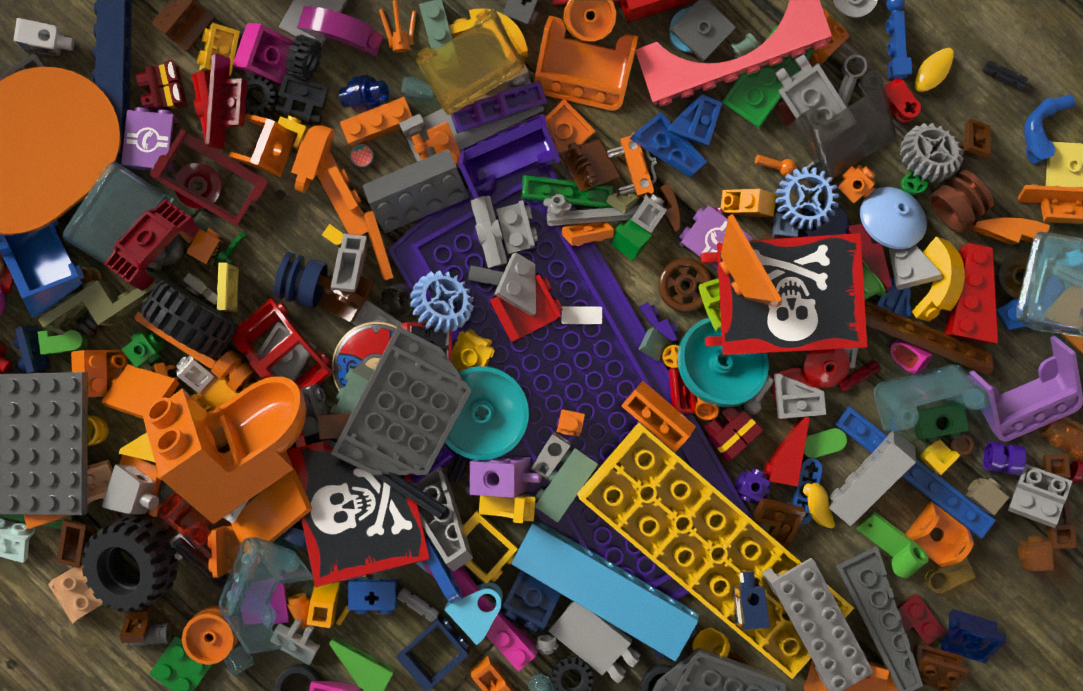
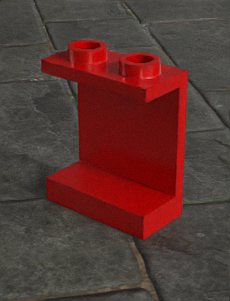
[490,274,563,343]

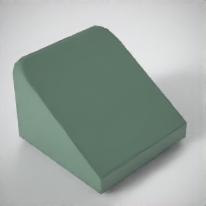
[638,327,668,361]

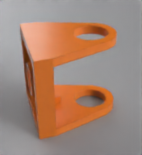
[228,113,297,177]
[905,501,974,567]

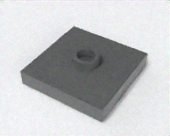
[670,0,736,62]

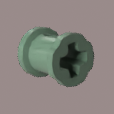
[729,33,759,59]

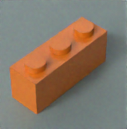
[340,97,413,149]
[621,381,696,452]

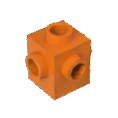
[838,165,876,203]

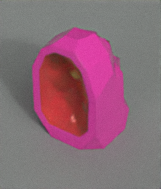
[890,339,932,375]

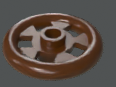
[658,258,712,313]

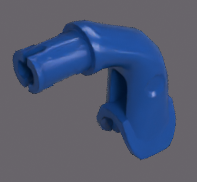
[1024,94,1075,164]

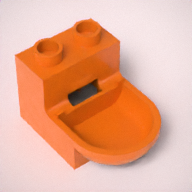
[143,376,306,524]

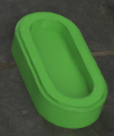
[804,428,847,458]

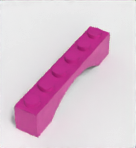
[424,564,538,672]

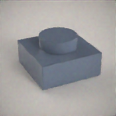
[773,213,798,239]

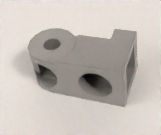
[531,431,572,479]

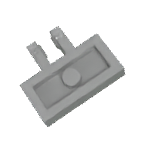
[269,618,320,666]

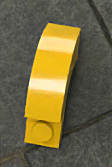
[449,9,528,63]
[912,237,965,322]
[479,494,535,523]

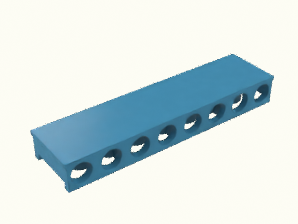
[511,520,700,662]

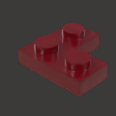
[897,593,945,645]

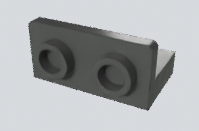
[301,383,331,437]

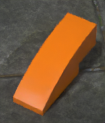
[968,218,1050,245]
[469,656,515,691]

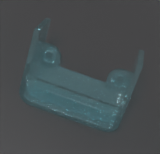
[219,537,312,654]

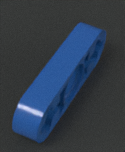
[791,458,822,525]
[425,537,463,604]

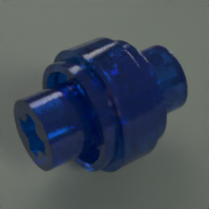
[339,75,389,113]

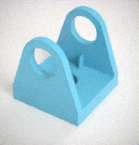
[445,582,502,645]

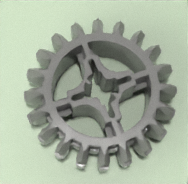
[900,123,964,183]

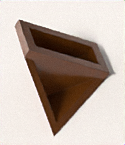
[56,519,98,568]

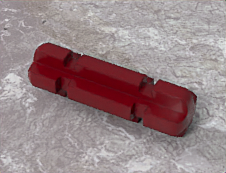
[838,360,881,392]

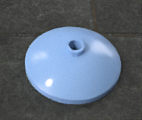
[860,187,927,249]

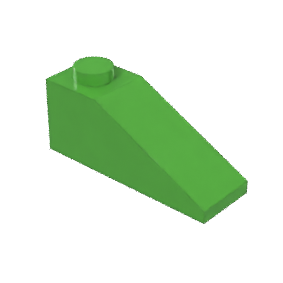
[329,636,396,691]

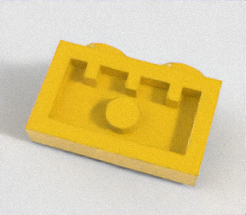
[197,23,240,76]

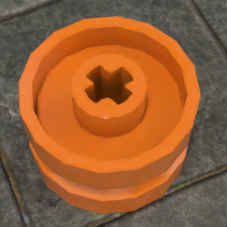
[563,0,616,42]
[182,605,241,665]

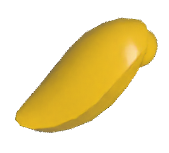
[915,48,954,92]
[803,483,835,528]

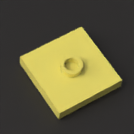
[1046,142,1083,187]
[217,263,239,313]

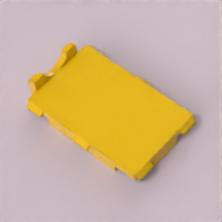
[452,329,495,372]

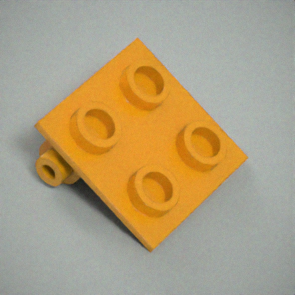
[191,376,239,412]

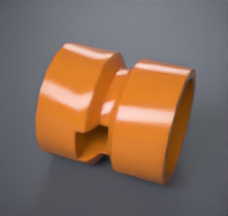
[211,350,256,393]

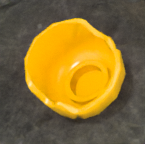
[692,627,731,658]

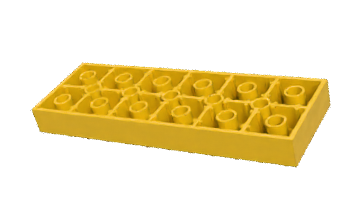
[577,423,854,679]

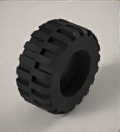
[141,280,237,359]
[82,517,178,613]

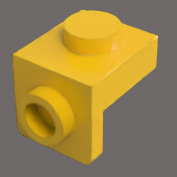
[278,116,309,150]

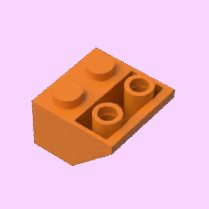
[71,350,128,397]

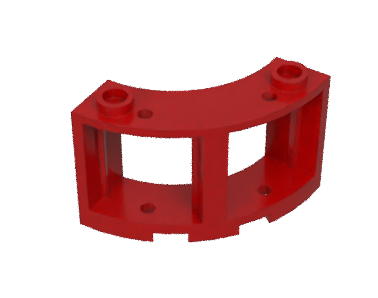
[232,298,334,389]

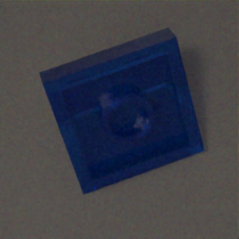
[941,609,1006,663]

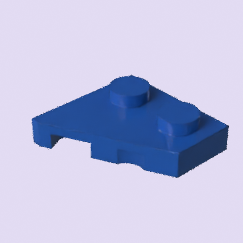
[667,94,722,147]

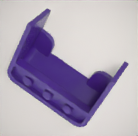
[458,114,561,198]

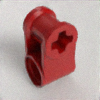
[878,77,921,123]

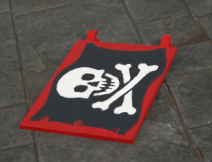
[701,233,867,355]
[288,430,430,588]

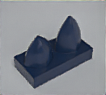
[12,325,51,373]

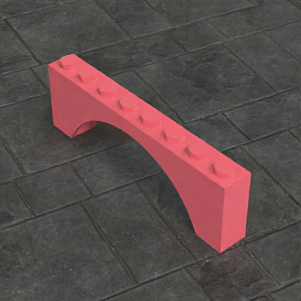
[635,0,832,107]

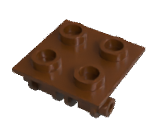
[560,139,620,192]

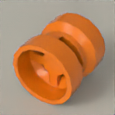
[695,397,719,420]

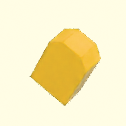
[322,224,343,246]

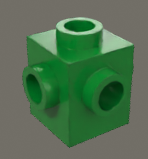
[122,330,166,368]

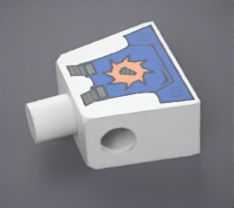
[13,18,74,56]

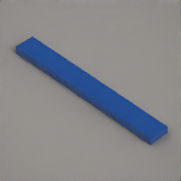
[834,406,996,539]

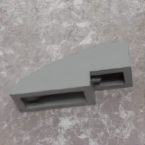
[331,234,368,292]

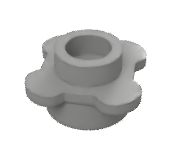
[543,194,571,217]

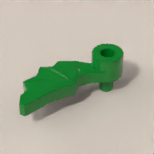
[217,232,247,264]

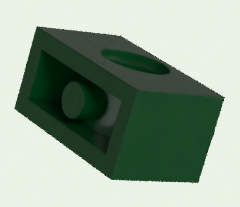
[911,403,969,442]

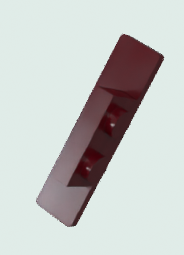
[205,53,248,150]

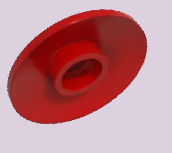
[804,349,850,388]

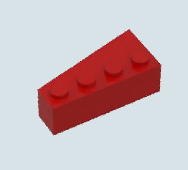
[944,243,998,345]

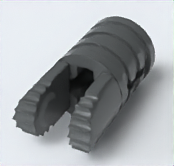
[129,623,173,646]

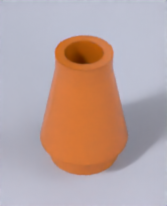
[287,593,312,630]

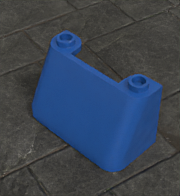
[0,220,84,318]

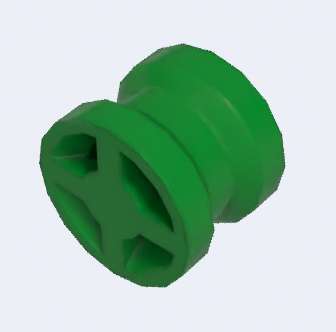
[900,171,928,196]

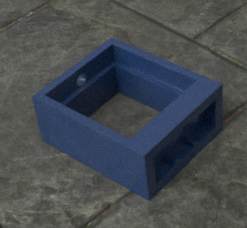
[396,616,470,691]

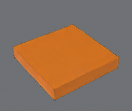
[546,99,596,164]

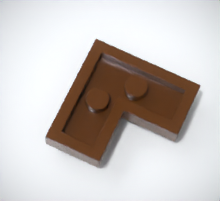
[753,498,806,550]

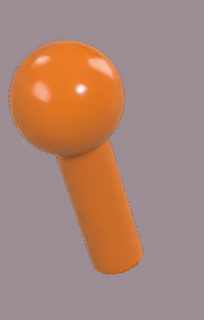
[755,155,797,177]

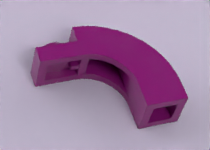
[297,6,383,57]

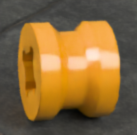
[661,345,679,368]

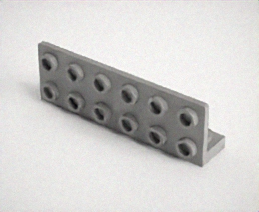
[399,63,544,161]
[762,558,873,691]

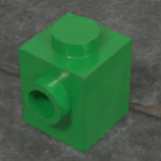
[611,219,652,261]

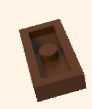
[960,118,991,160]

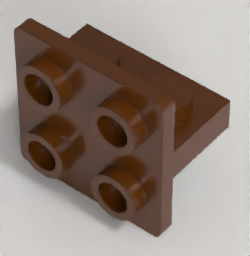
[152,0,215,52]
[317,274,374,323]
[914,643,969,691]

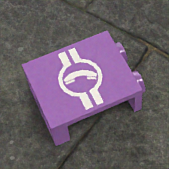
[121,107,179,173]
[679,205,753,273]

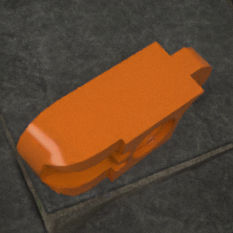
[291,125,334,193]

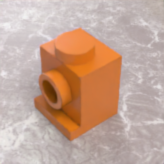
[557,409,585,437]

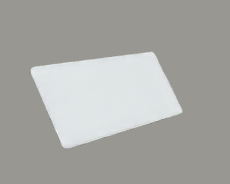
[561,306,602,324]

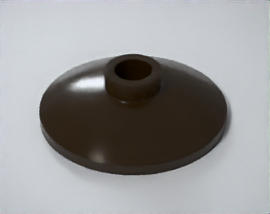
[998,253,1045,299]

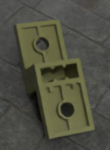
[38,279,160,330]

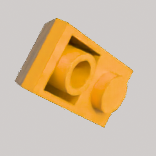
[721,189,776,217]
[307,582,341,628]

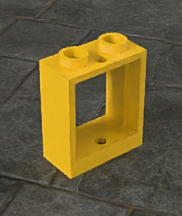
[463,510,518,584]

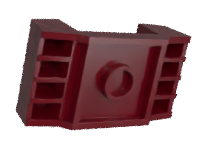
[104,199,199,291]

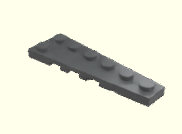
[835,546,923,691]

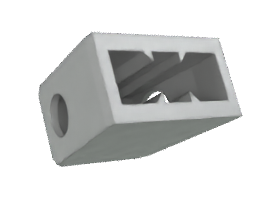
[102,465,159,514]

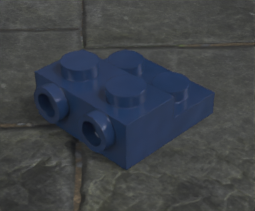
[500,570,561,633]

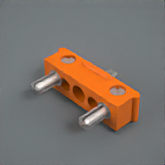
[607,132,657,198]

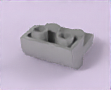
[1008,464,1072,528]

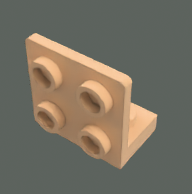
[48,565,102,624]

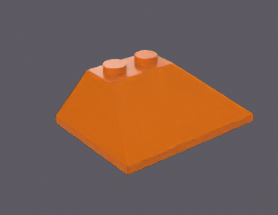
[719,214,782,307]

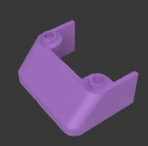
[969,336,1083,441]

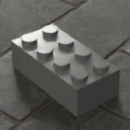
[362,149,469,234]

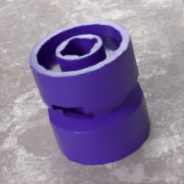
[983,441,1026,476]

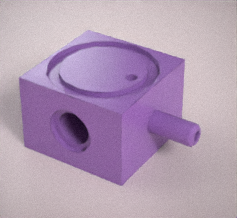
[470,456,542,498]

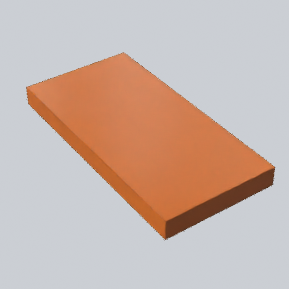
[231,469,312,560]

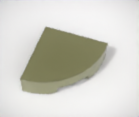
[606,193,639,214]

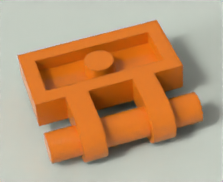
[411,121,460,168]

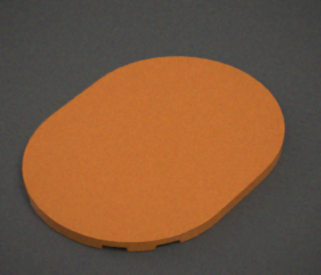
[0,67,121,235]

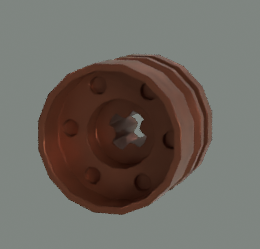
[929,170,994,233]

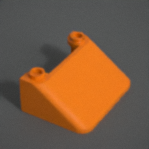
[534,16,638,111]

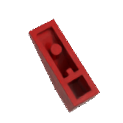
[764,417,810,486]

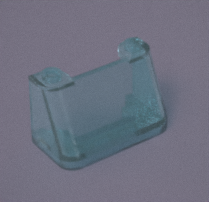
[63,162,174,264]
[1016,232,1083,337]
[874,364,990,431]

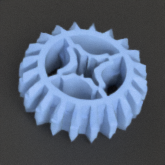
[775,167,839,230]
[410,270,474,333]

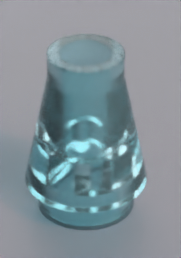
[400,75,435,100]

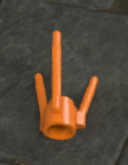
[379,0,417,53]

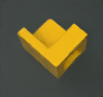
[918,439,960,475]

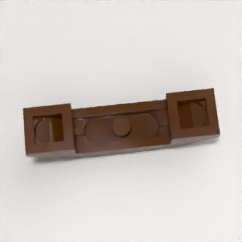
[1042,454,1077,549]

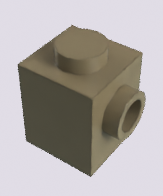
[965,478,1009,515]

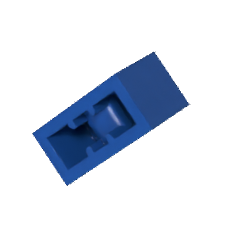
[348,579,398,614]

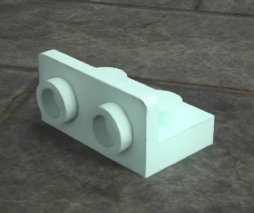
[0,518,35,563]

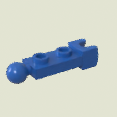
[886,0,912,80]

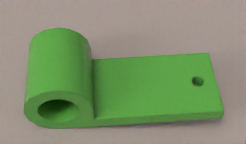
[856,511,928,578]

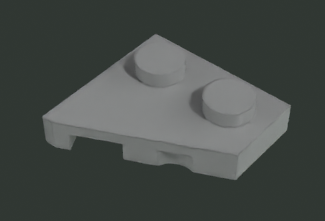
[889,245,943,290]
[494,253,536,316]
[774,374,826,419]

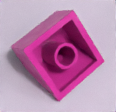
[232,23,293,85]

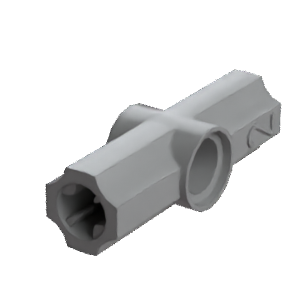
[471,196,507,269]

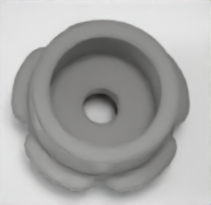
[536,634,559,654]

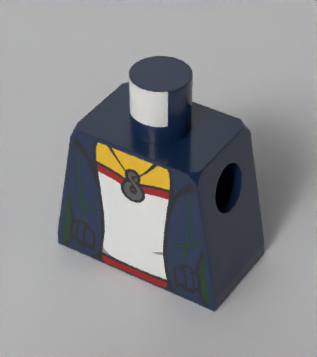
[733,571,770,630]

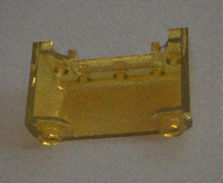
[416,8,525,115]

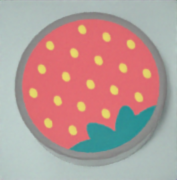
[350,144,374,168]

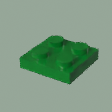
[149,634,213,691]

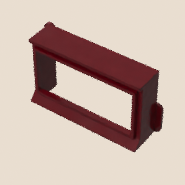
[150,129,267,226]

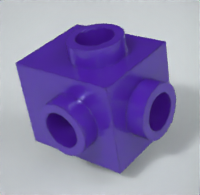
[735,468,771,504]

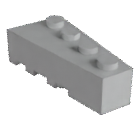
[829,429,916,526]
[412,466,473,572]

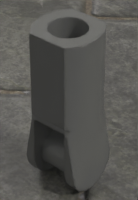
[468,266,504,285]

